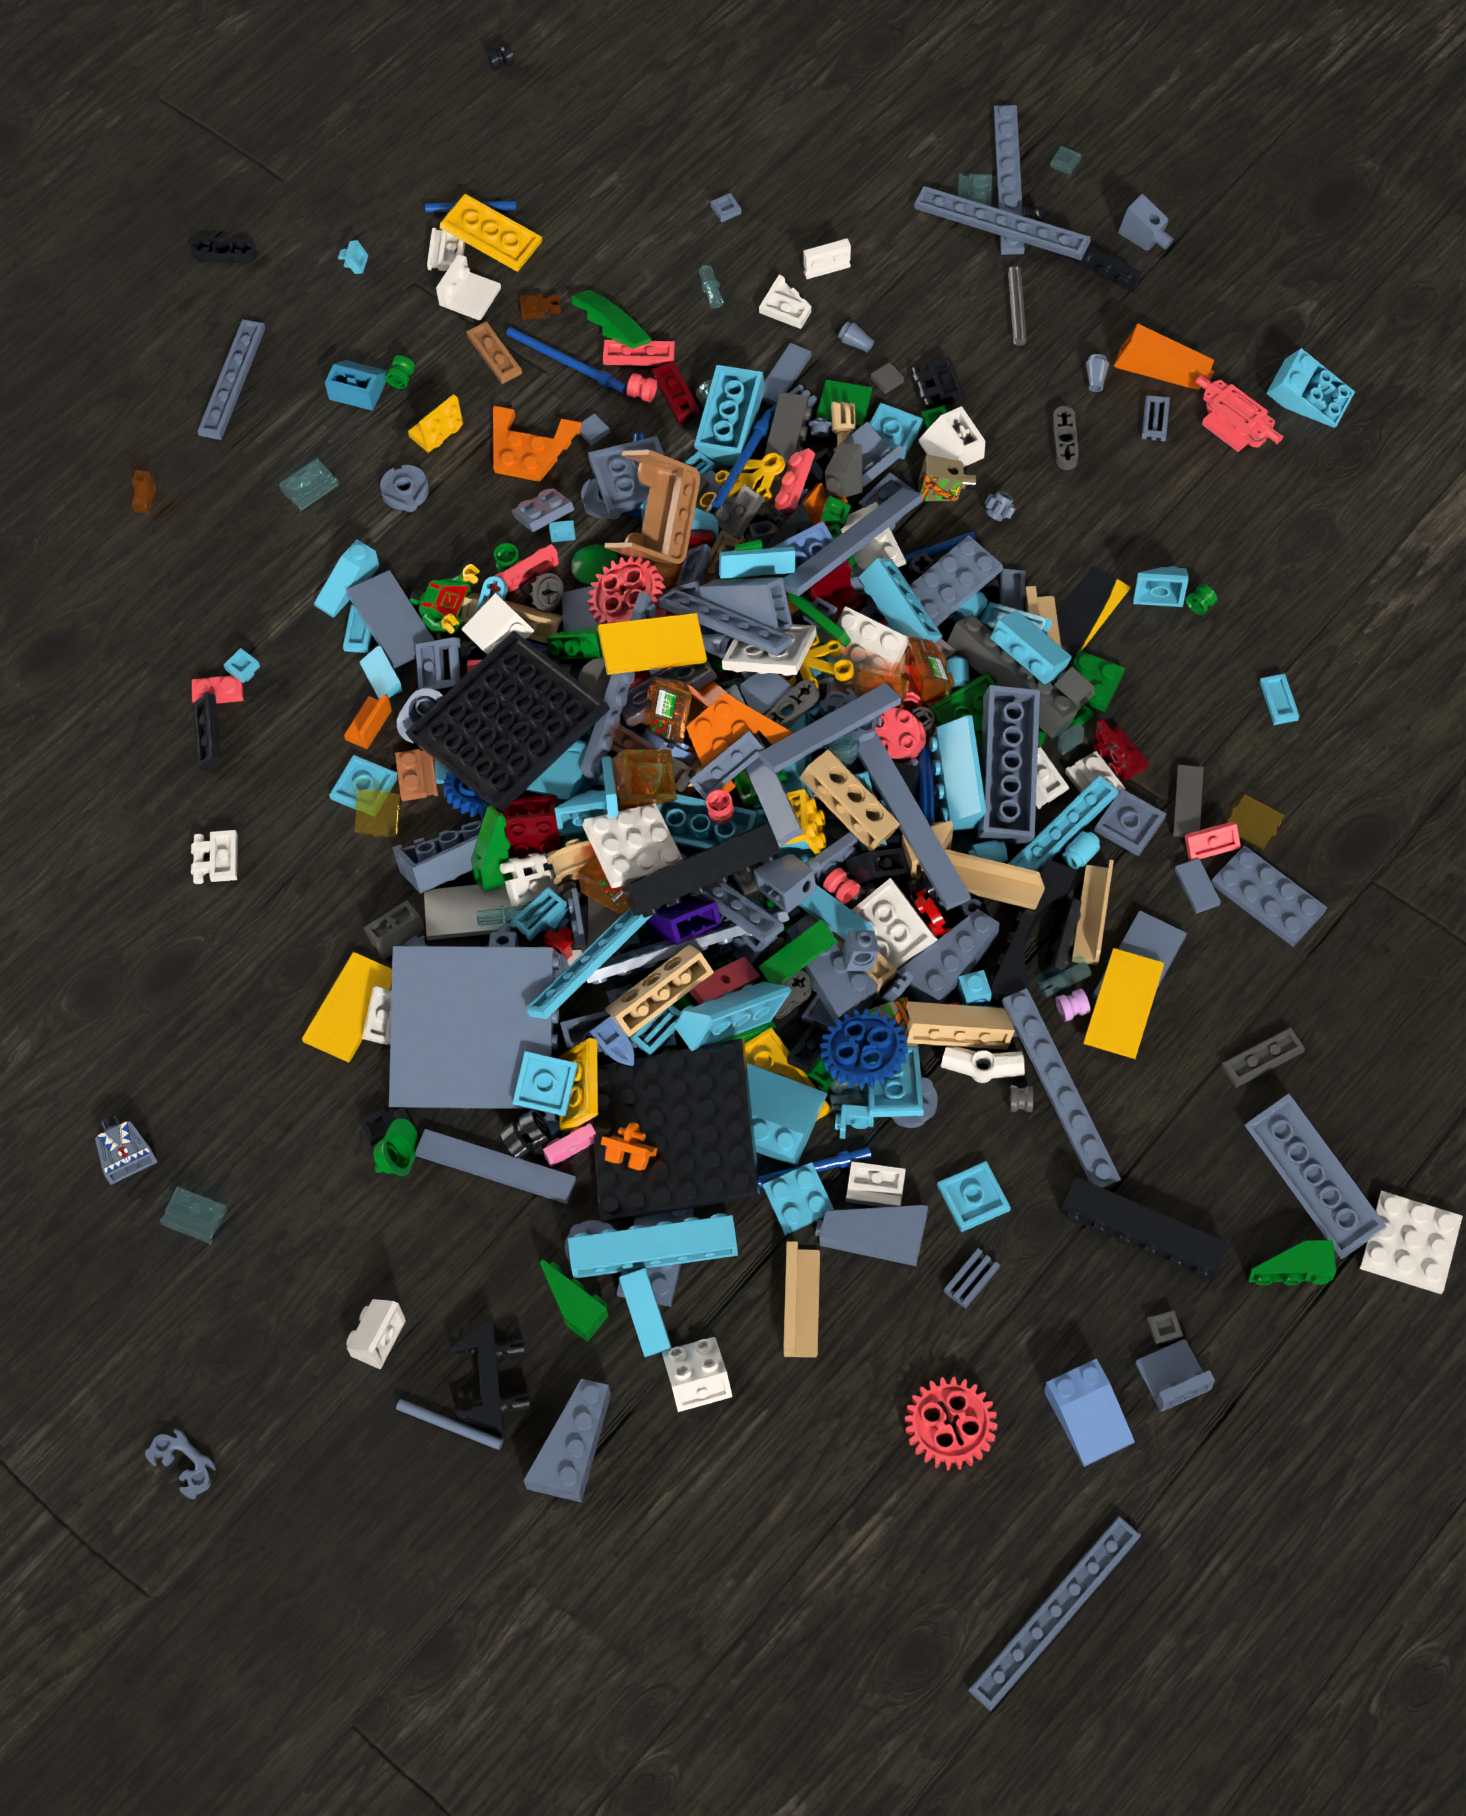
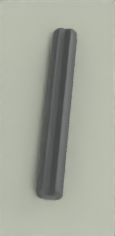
[1008,266,1026,346]

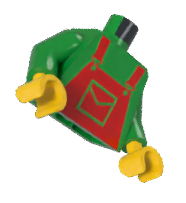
[410,564,480,635]

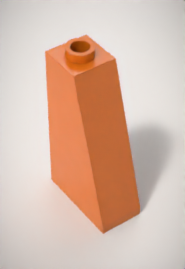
[1114,324,1214,390]

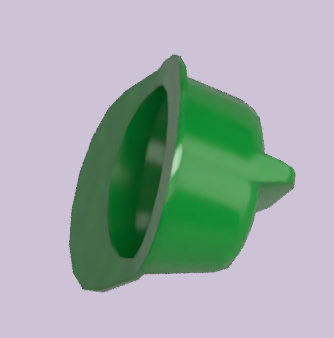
[373,1118,419,1176]

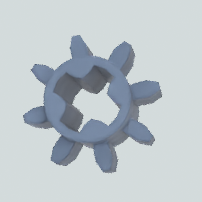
[984,491,1015,521]

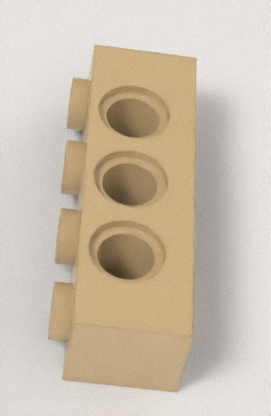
[799,750,900,851]
[605,944,714,1037]

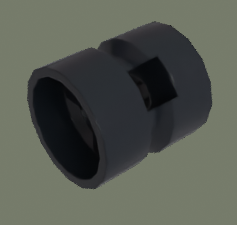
[500,1109,552,1159]

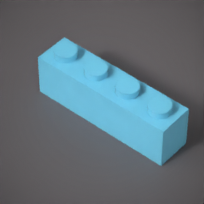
[859,558,942,655]

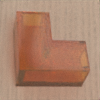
[132,470,156,513]

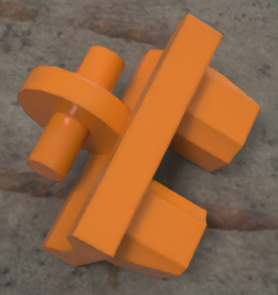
[601,1122,657,1170]

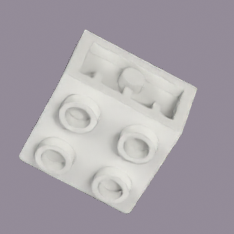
[436,254,501,320]
[662,1337,732,1412]

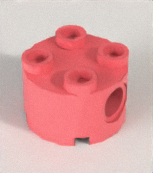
[876,708,926,762]

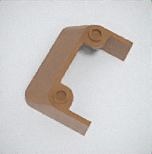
[604,450,700,564]

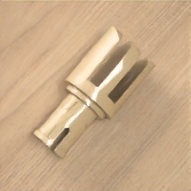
[831,402,856,446]

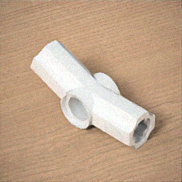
[941,1046,1025,1083]

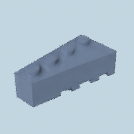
[895,909,1000,1004]
[786,915,878,1027]
[524,1379,611,1503]

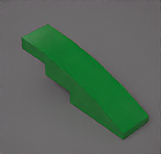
[572,290,651,349]

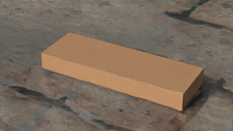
[467,321,522,384]

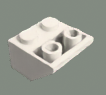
[919,406,985,467]

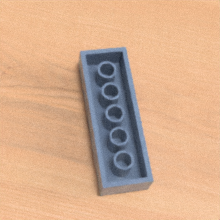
[977,685,1040,845]

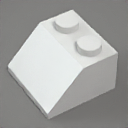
[461,593,534,655]
[346,1299,406,1370]

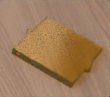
[354,789,400,838]
[1227,795,1285,849]

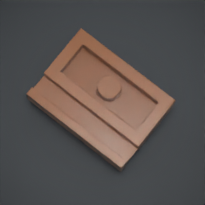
[395,749,438,801]

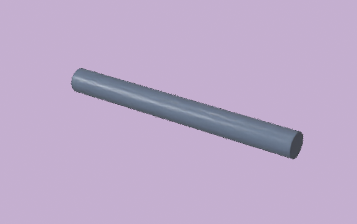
[396,1399,503,1450]

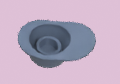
[397,688,443,743]

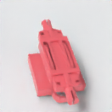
[1196,375,1283,452]

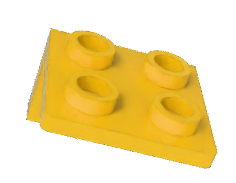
[408,394,463,453]
[776,789,826,856]

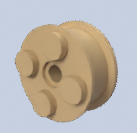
[547,839,603,886]

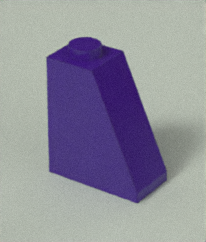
[646,901,723,945]

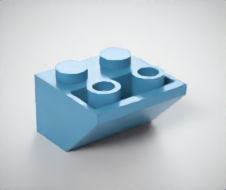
[325,360,387,411]

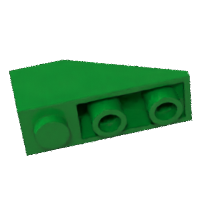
[546,625,603,660]
[471,805,512,892]
[1248,1240,1336,1285]
[540,1259,608,1342]

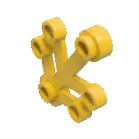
[700,453,785,511]
[781,635,855,694]

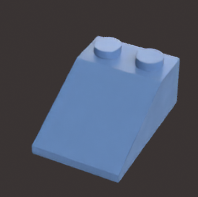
[767,521,846,596]
[1044,1359,1135,1467]

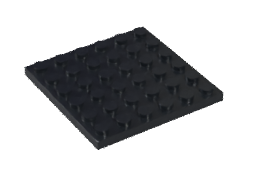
[405,631,610,813]
[592,1038,760,1223]

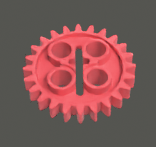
[587,556,666,624]
[905,1377,997,1470]

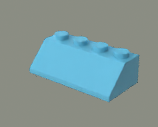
[694,365,765,467]
[929,716,986,831]
[655,791,760,850]
[674,982,792,1051]

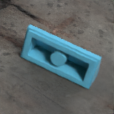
[360,646,402,699]

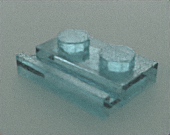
[958,174,992,206]
[279,458,339,511]
[159,1187,227,1244]

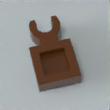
[520,293,561,320]

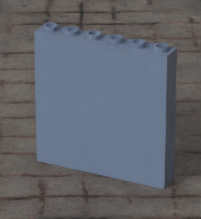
[389,946,560,1109]

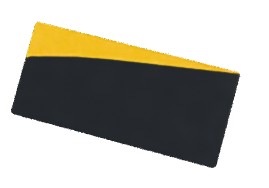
[1056,566,1131,655]

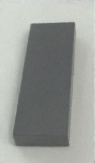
[1173,765,1204,837]
[1222,1027,1305,1088]

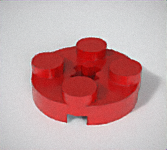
[914,888,951,936]

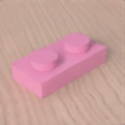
[543,1123,596,1167]

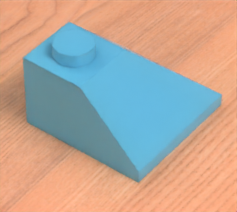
[1133,566,1188,607]
[555,790,608,836]

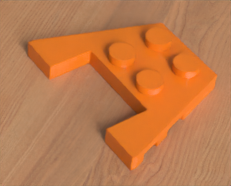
[493,406,582,482]
[686,693,793,793]

